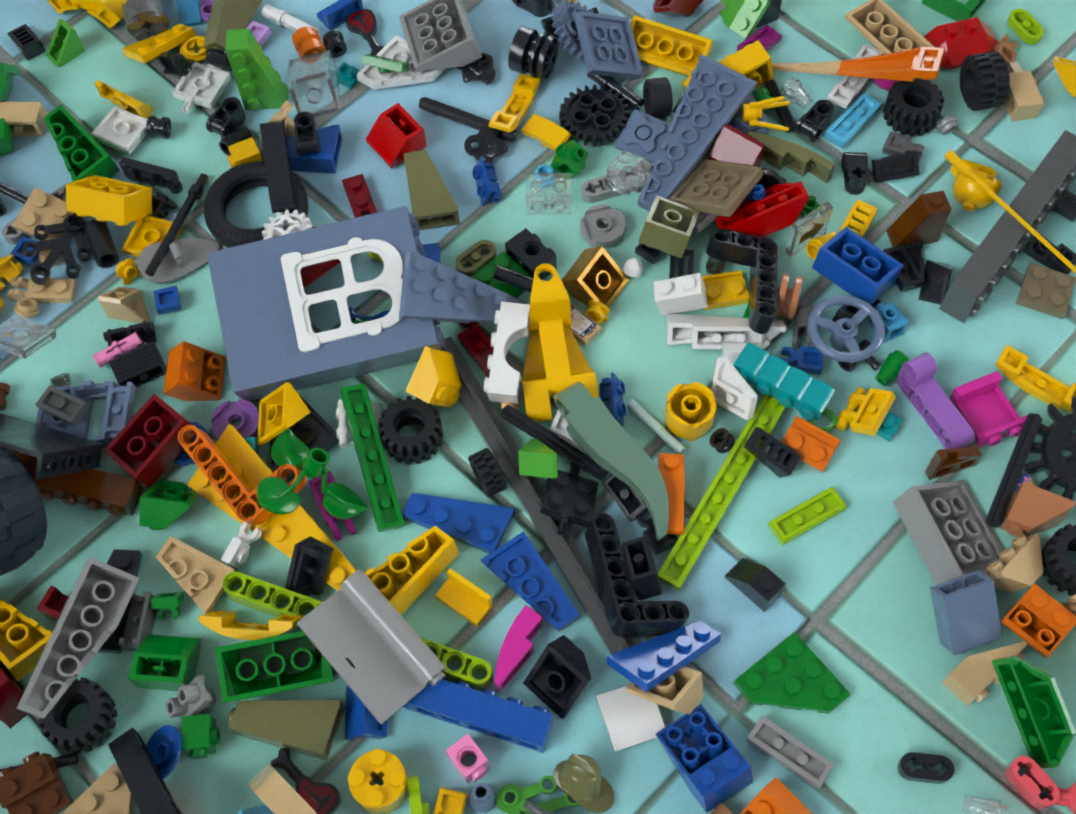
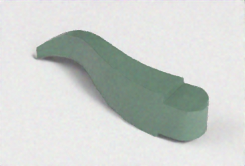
[554,382,669,541]

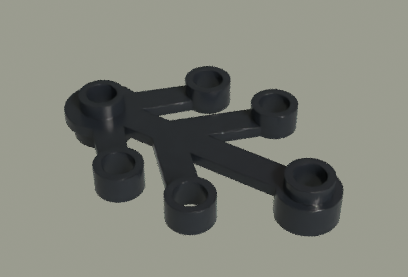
[22,214,92,285]

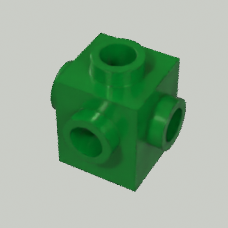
[550,140,589,179]

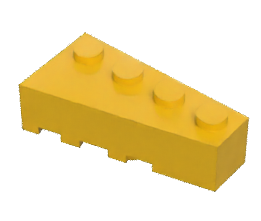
[682,40,774,91]
[364,525,460,615]

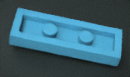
[824,93,882,148]

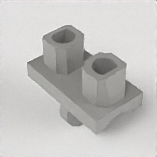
[165,675,216,721]

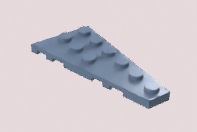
[399,251,527,324]

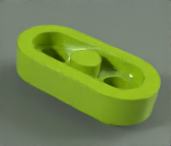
[1007,9,1044,44]

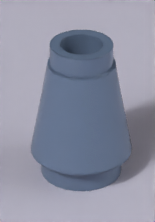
[469,783,496,813]

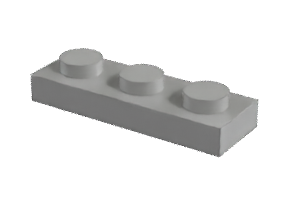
[746,716,834,790]

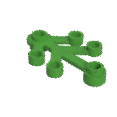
[496,776,579,814]

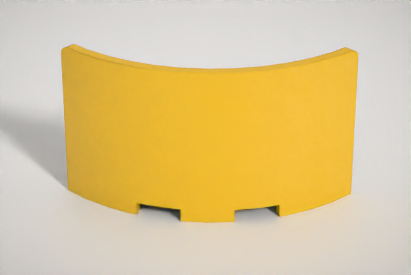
[47,0,127,29]

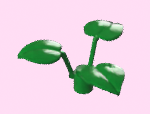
[257,428,369,519]

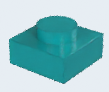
[876,411,903,442]

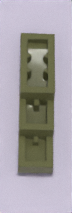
[747,131,835,183]

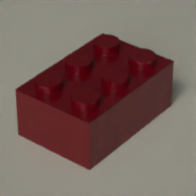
[103,394,196,488]

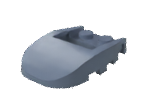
[36,380,138,449]

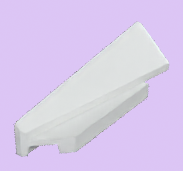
[666,314,786,349]

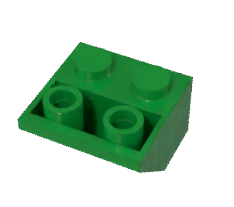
[128,634,201,691]

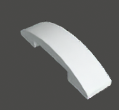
[827,44,883,109]

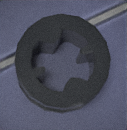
[709,428,735,453]

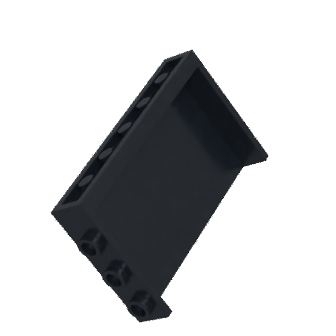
[0,413,103,480]

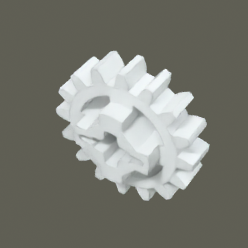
[262,209,313,239]

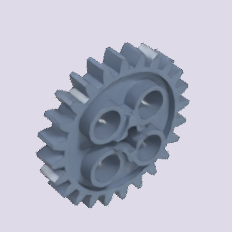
[551,0,593,64]

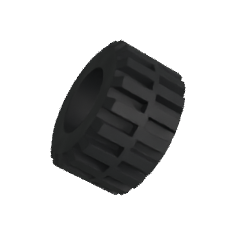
[960,51,1010,111]
[883,78,944,137]
[378,396,443,465]
[1041,524,1076,596]
[37,677,117,754]

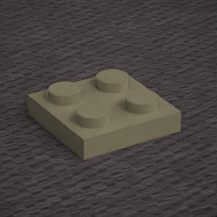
[1016,262,1076,319]

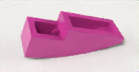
[494,605,543,693]

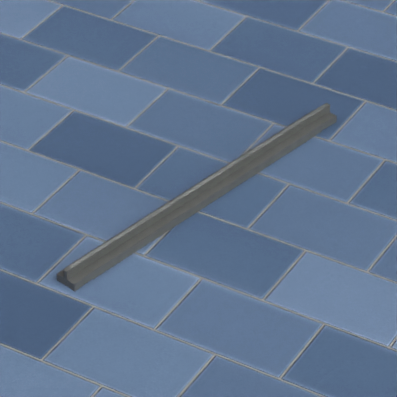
[442,336,637,654]

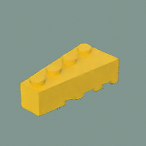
[0,599,51,681]

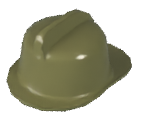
[553,754,614,813]

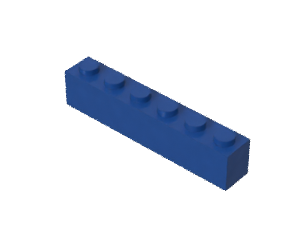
[402,677,553,753]

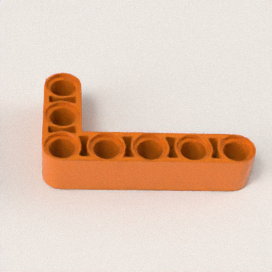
[178,425,306,526]

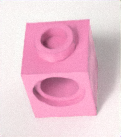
[445,733,489,783]

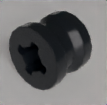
[323,30,347,58]
[146,115,171,139]

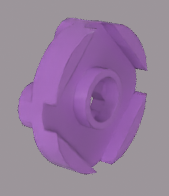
[211,399,259,440]

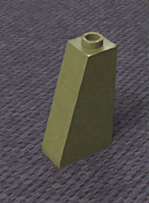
[203,0,262,51]
[404,150,460,231]
[228,699,345,761]

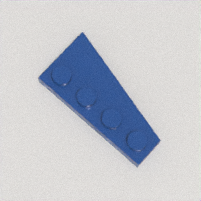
[480,531,581,632]
[606,620,721,692]

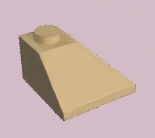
[626,666,703,715]

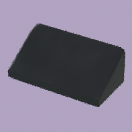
[602,474,648,522]

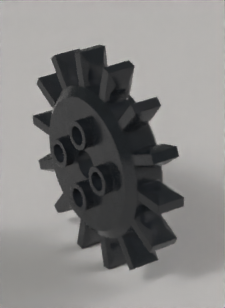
[1024,396,1076,500]

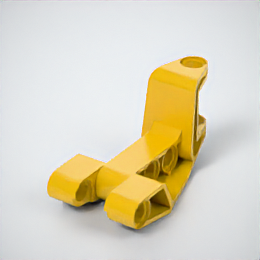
[522,263,599,422]

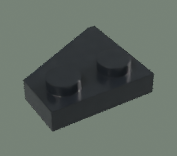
[883,241,925,292]

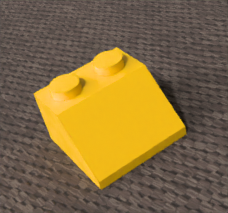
[406,346,462,408]

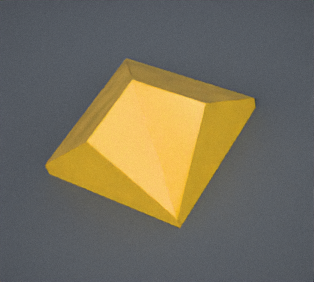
[257,382,311,446]

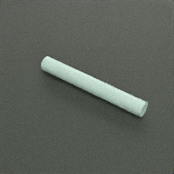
[627,399,686,454]

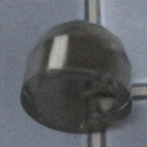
[705,256,725,275]
[49,373,72,388]

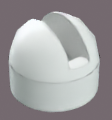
[623,258,643,277]

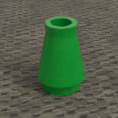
[875,350,910,386]

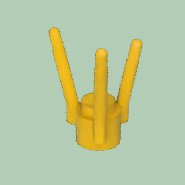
[742,96,790,131]

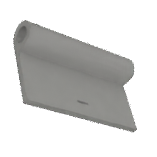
[296,569,446,724]

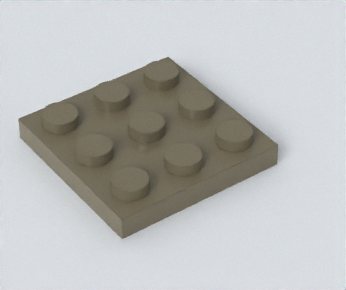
[669,159,763,217]

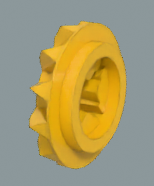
[180,36,207,63]

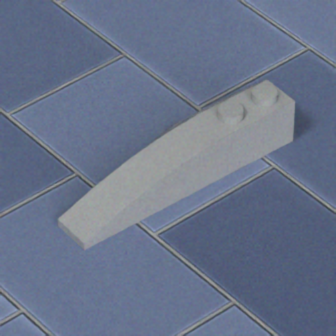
[16,557,139,719]

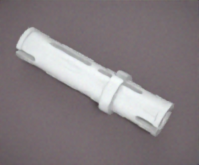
[261,4,320,35]

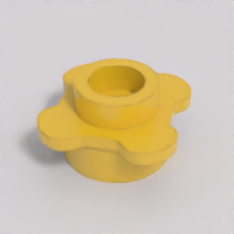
[116,258,140,285]
[586,300,610,324]

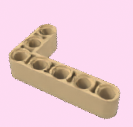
[248,763,317,814]

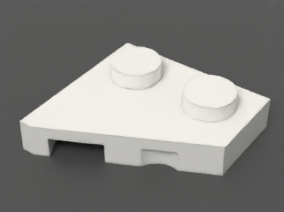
[711,356,758,420]

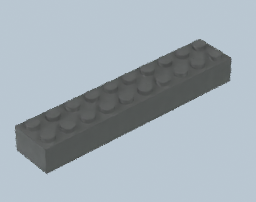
[939,130,1076,323]

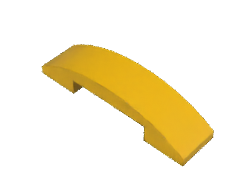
[489,74,541,133]
[995,345,1076,413]
[199,610,304,640]

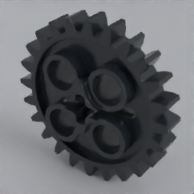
[559,85,630,146]

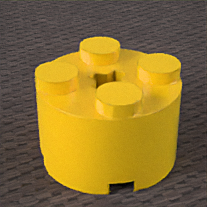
[664,382,716,441]
[348,749,408,813]

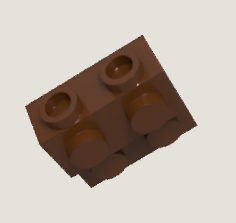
[0,752,73,814]

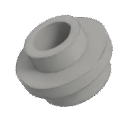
[936,115,959,135]

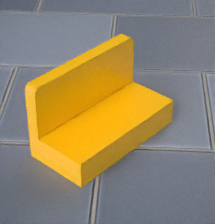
[435,568,493,628]

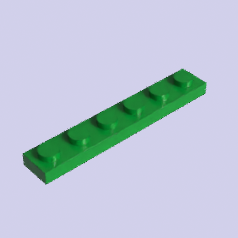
[340,383,405,533]

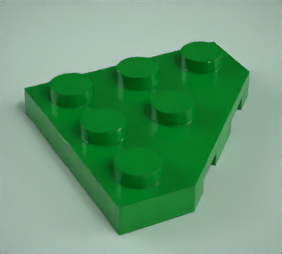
[733,632,851,714]

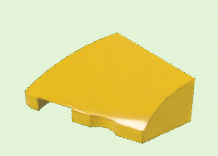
[94,80,153,119]

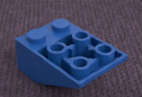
[656,705,753,813]

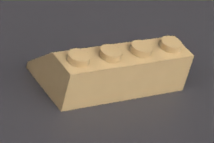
[844,0,935,54]

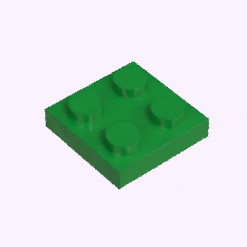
[470,251,532,298]

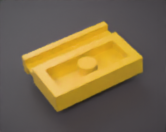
[701,270,749,310]

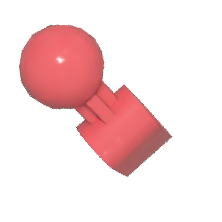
[1005,756,1076,814]

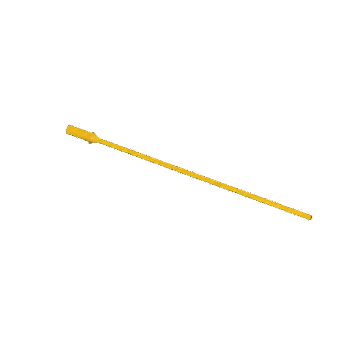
[944,149,1076,274]

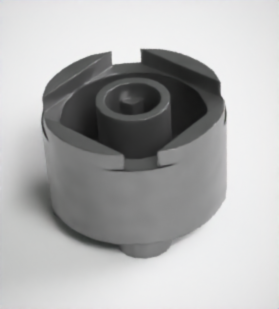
[122,0,169,41]

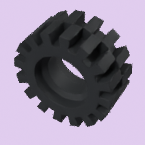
[468,448,507,497]

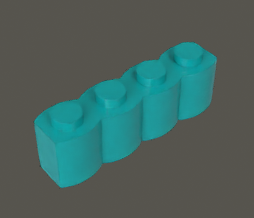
[733,343,835,421]

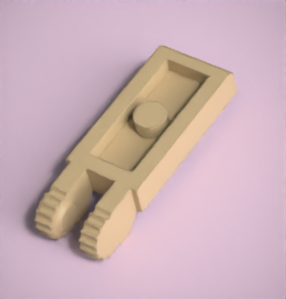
[7,277,77,303]

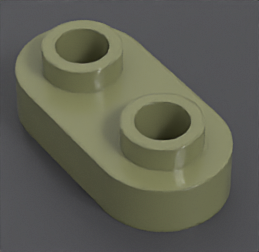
[455,240,497,277]

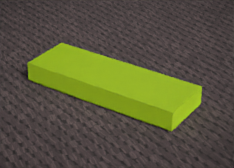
[768,486,847,546]

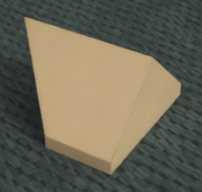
[98,286,151,323]

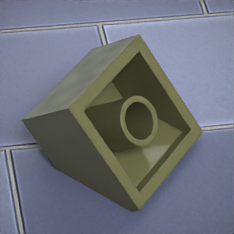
[638,195,700,258]

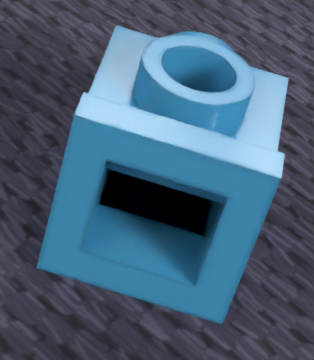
[869,302,909,343]

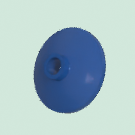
[146,725,182,779]

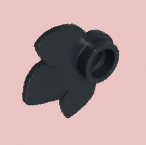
[456,53,496,85]
[464,126,508,165]

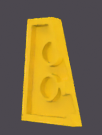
[121,24,196,64]

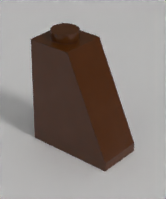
[886,190,952,247]

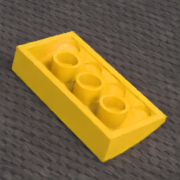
[630,15,713,77]

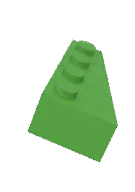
[225,29,289,110]

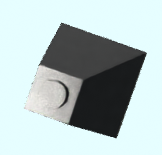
[523,635,591,720]

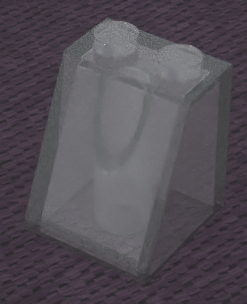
[286,50,342,117]

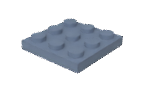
[574,11,643,79]

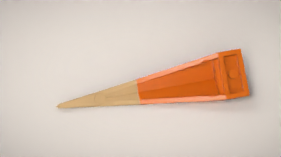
[772,47,944,82]

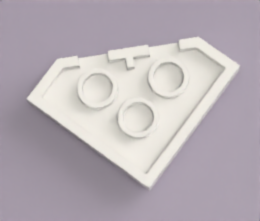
[357,35,446,90]

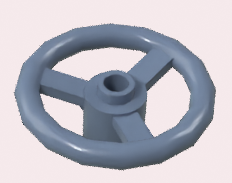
[807,295,885,363]

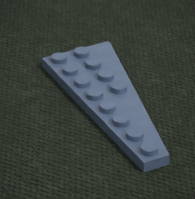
[638,54,756,211]

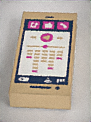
[570,302,602,346]

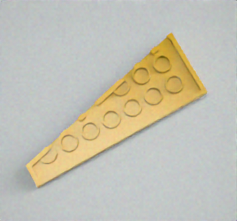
[187,424,357,591]

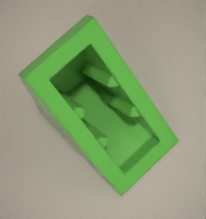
[46,19,85,67]
[518,438,558,478]

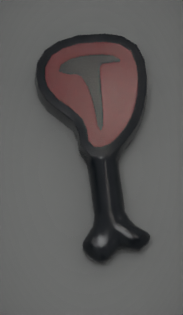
[346,9,384,55]
[270,748,341,814]

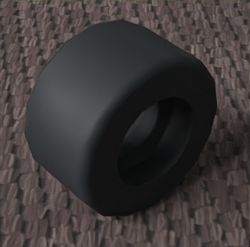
[643,77,673,118]

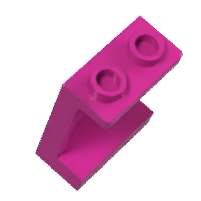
[949,371,1027,448]

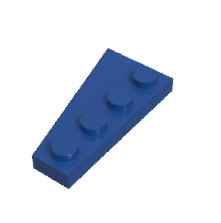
[402,493,515,554]

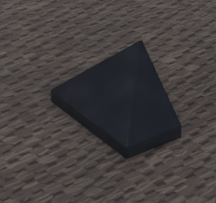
[918,260,953,305]

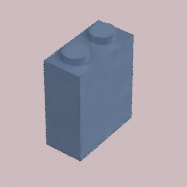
[930,570,1003,655]

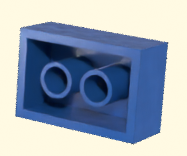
[812,227,904,305]

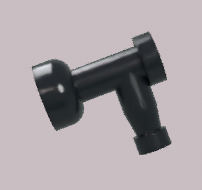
[838,339,882,372]

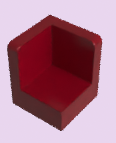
[37,586,69,622]

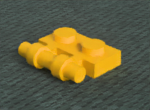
[836,387,895,436]

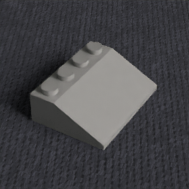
[399,0,482,71]
[893,480,1003,585]

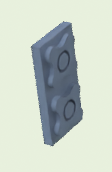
[614,109,713,178]

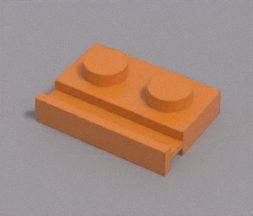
[781,416,841,473]

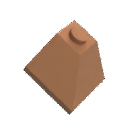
[1000,482,1076,537]

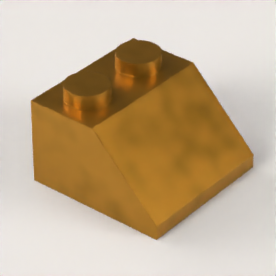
[561,246,629,308]

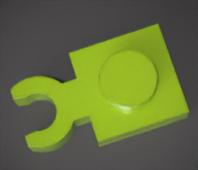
[407,776,430,814]

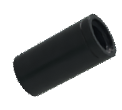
[84,219,119,268]

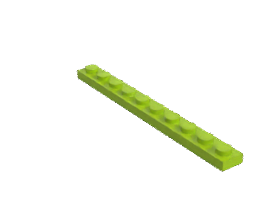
[658,395,787,591]

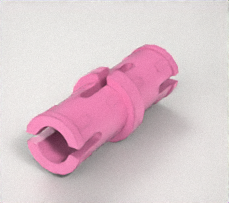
[93,332,143,368]

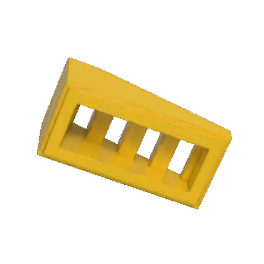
[838,200,877,237]

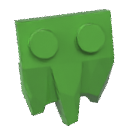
[719,0,771,39]

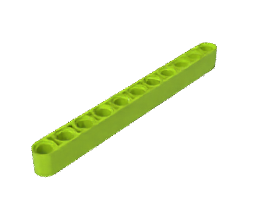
[222,572,493,691]

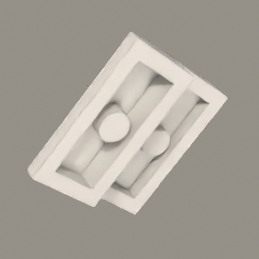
[595,684,665,751]

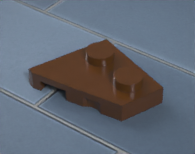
[925,446,982,480]

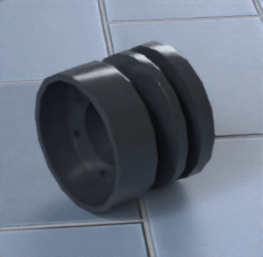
[508,26,559,80]

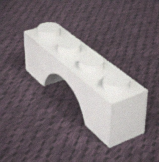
[484,302,530,404]

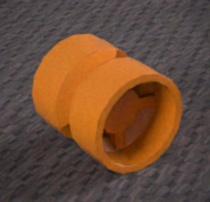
[292,26,327,67]

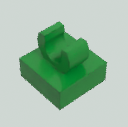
[150,592,185,620]

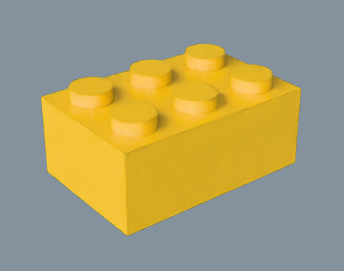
[66,175,152,226]

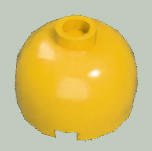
[953,170,1002,212]

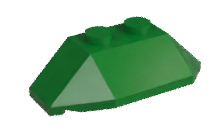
[992,656,1076,768]

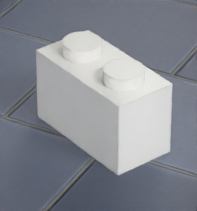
[653,273,708,316]

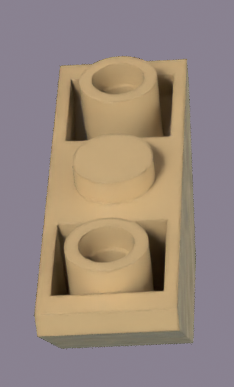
[985,533,1043,593]

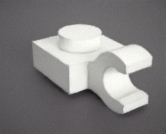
[221,522,262,569]

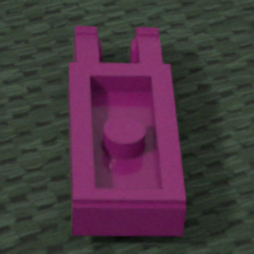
[307,471,357,542]

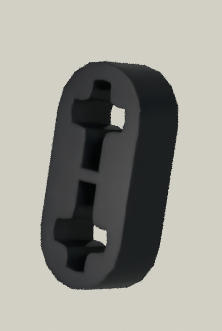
[897,752,955,784]

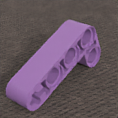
[897,353,976,449]

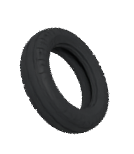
[204,161,308,248]

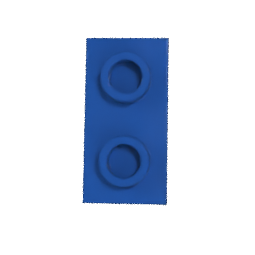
[472,157,502,206]
[599,372,626,426]

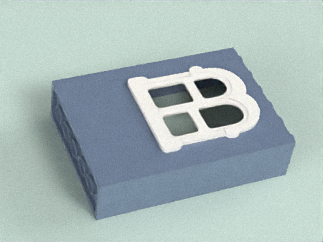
[207,206,446,402]

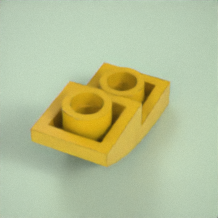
[521,114,571,150]

